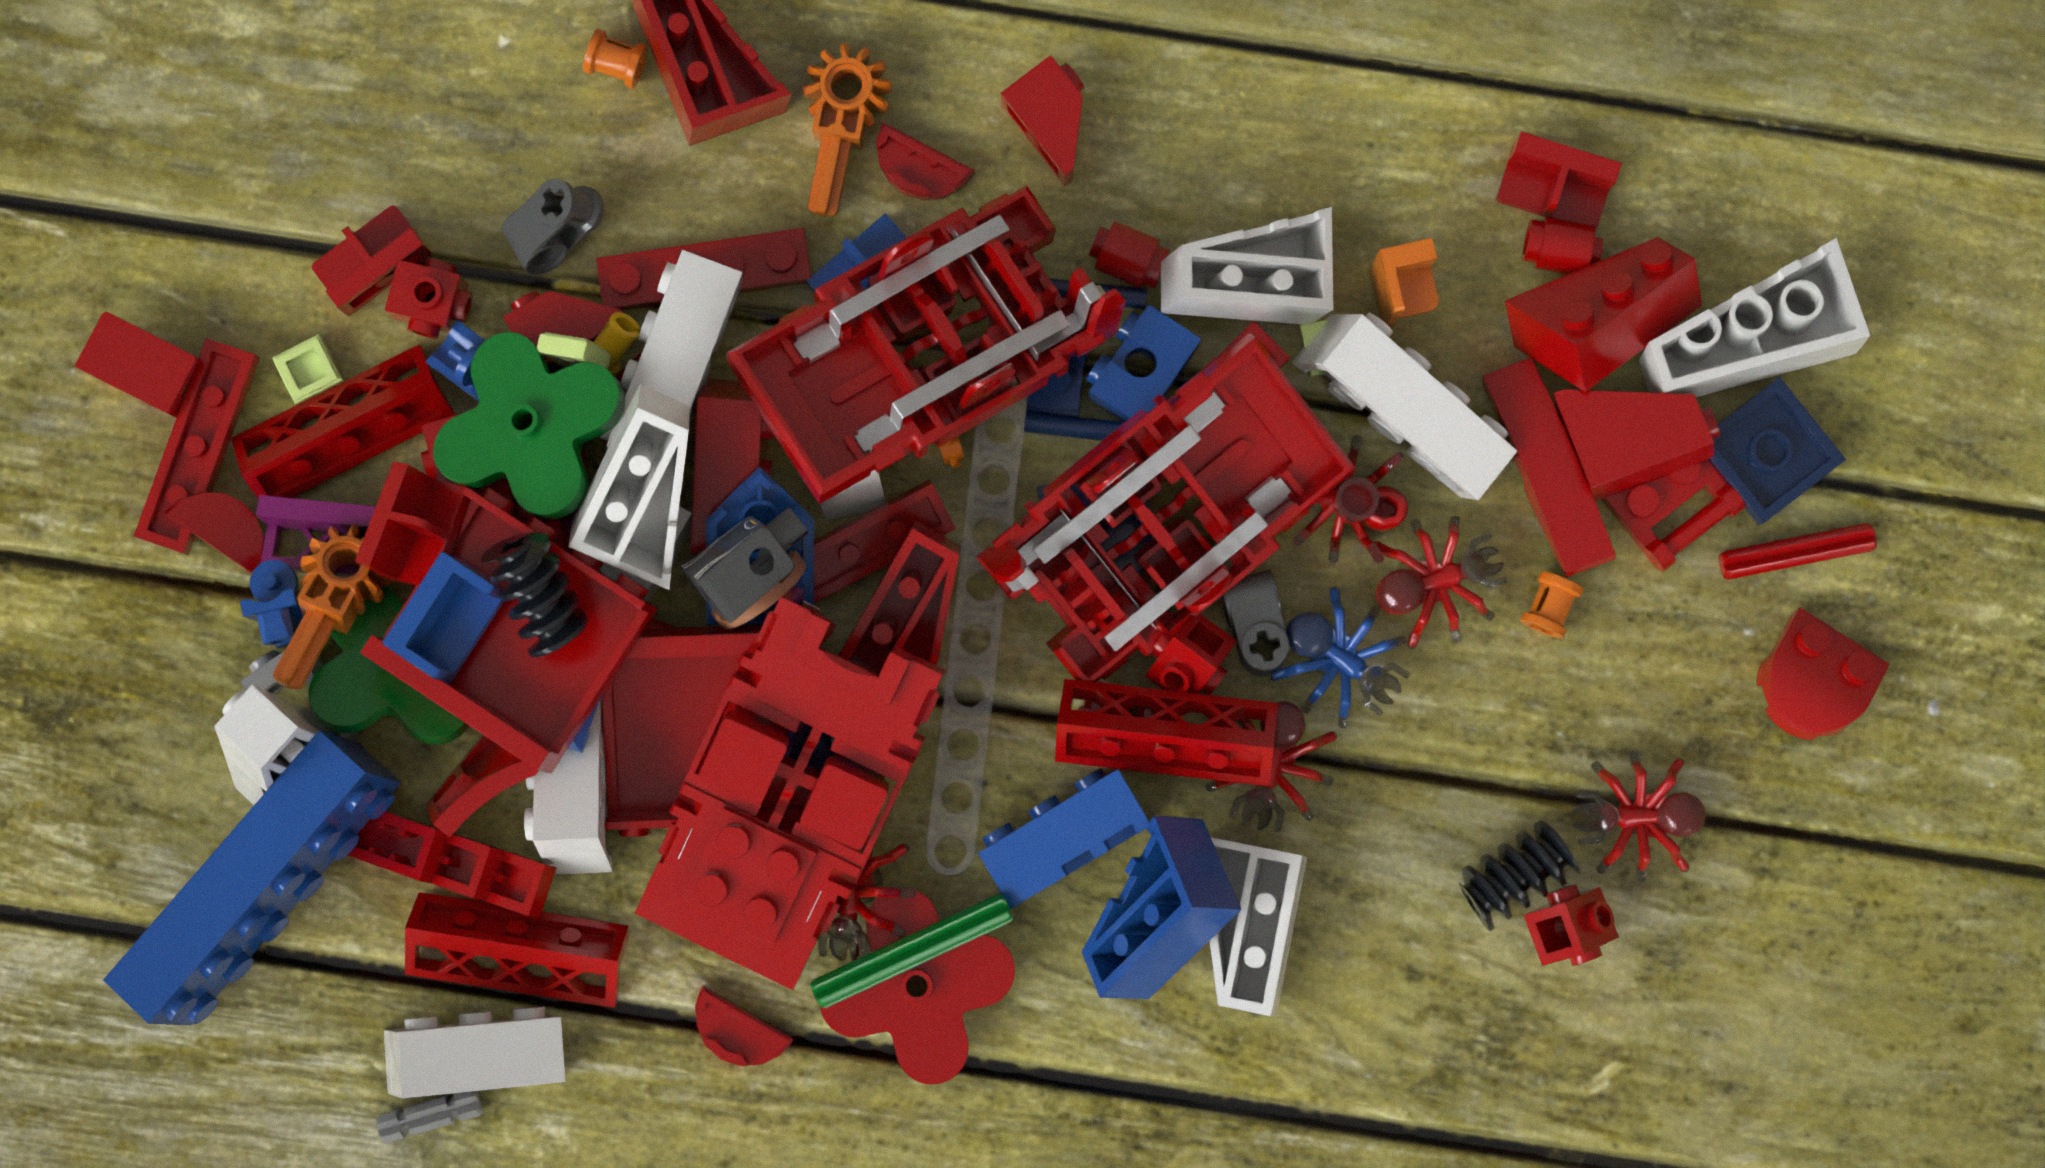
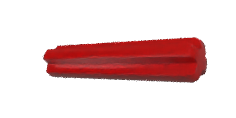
[1719,523,1877,580]

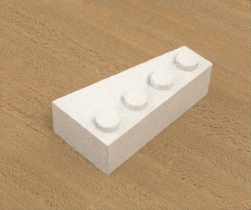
[1639,238,1870,397]
[600,250,743,452]
[1291,313,1517,500]

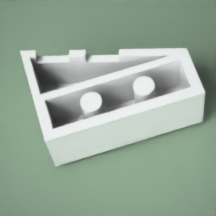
[214,684,335,805]

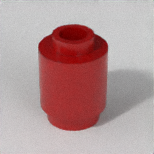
[1522,216,1603,274]
[1089,221,1171,288]

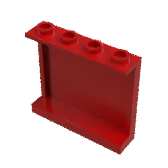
[360,487,658,773]
[602,624,811,837]

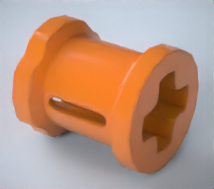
[583,28,648,90]
[1520,571,1584,639]

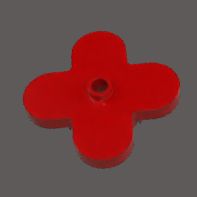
[820,887,1015,1085]

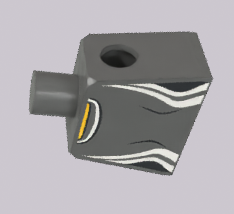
[680,507,809,624]

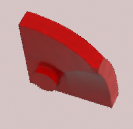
[425,735,539,837]

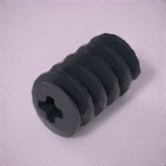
[481,532,588,658]
[1459,820,1580,931]

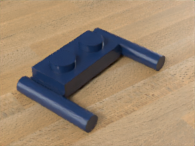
[1024,278,1148,442]

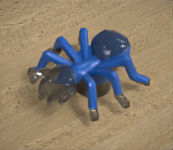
[1269,587,1410,728]

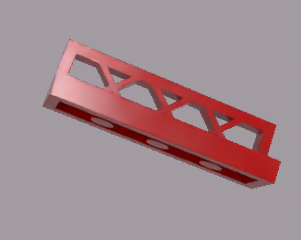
[231,344,455,499]
[1055,679,1278,786]
[405,892,629,1008]

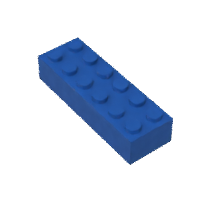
[103,730,402,1026]

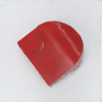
[1756,607,1890,740]

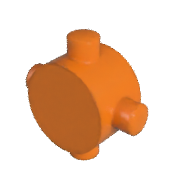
[939,436,965,469]

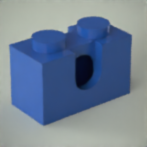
[1086,304,1201,422]

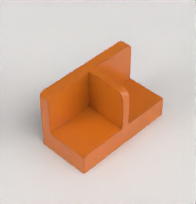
[1369,238,1439,327]

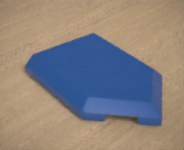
[706,466,814,625]

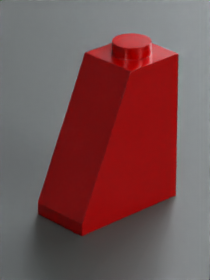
[1553,389,1721,501]

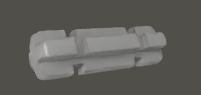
[376,1091,483,1143]

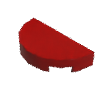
[876,122,975,201]
[164,492,264,574]
[695,985,795,1066]

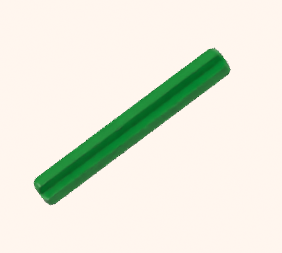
[810,894,1013,1008]

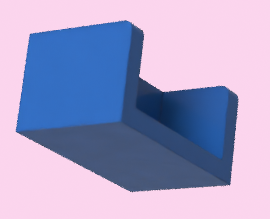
[381,551,505,683]

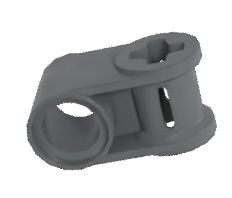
[501,179,604,275]
[1220,570,1289,677]

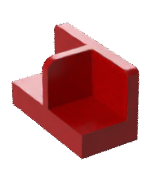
[1496,131,1622,229]
[311,205,433,317]
[74,312,198,418]
[355,461,470,587]

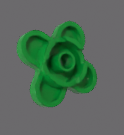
[433,332,625,520]
[308,586,469,744]

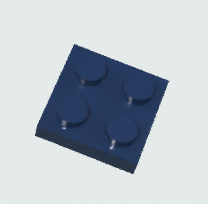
[1708,377,1846,526]

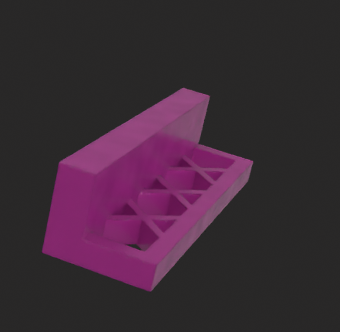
[256,495,396,582]

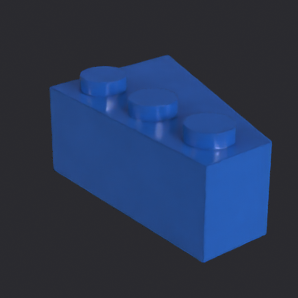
[978,768,1150,909]
[1082,815,1242,999]

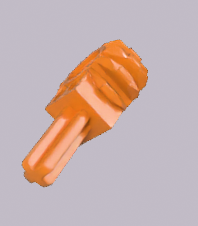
[803,43,892,217]
[273,524,392,690]

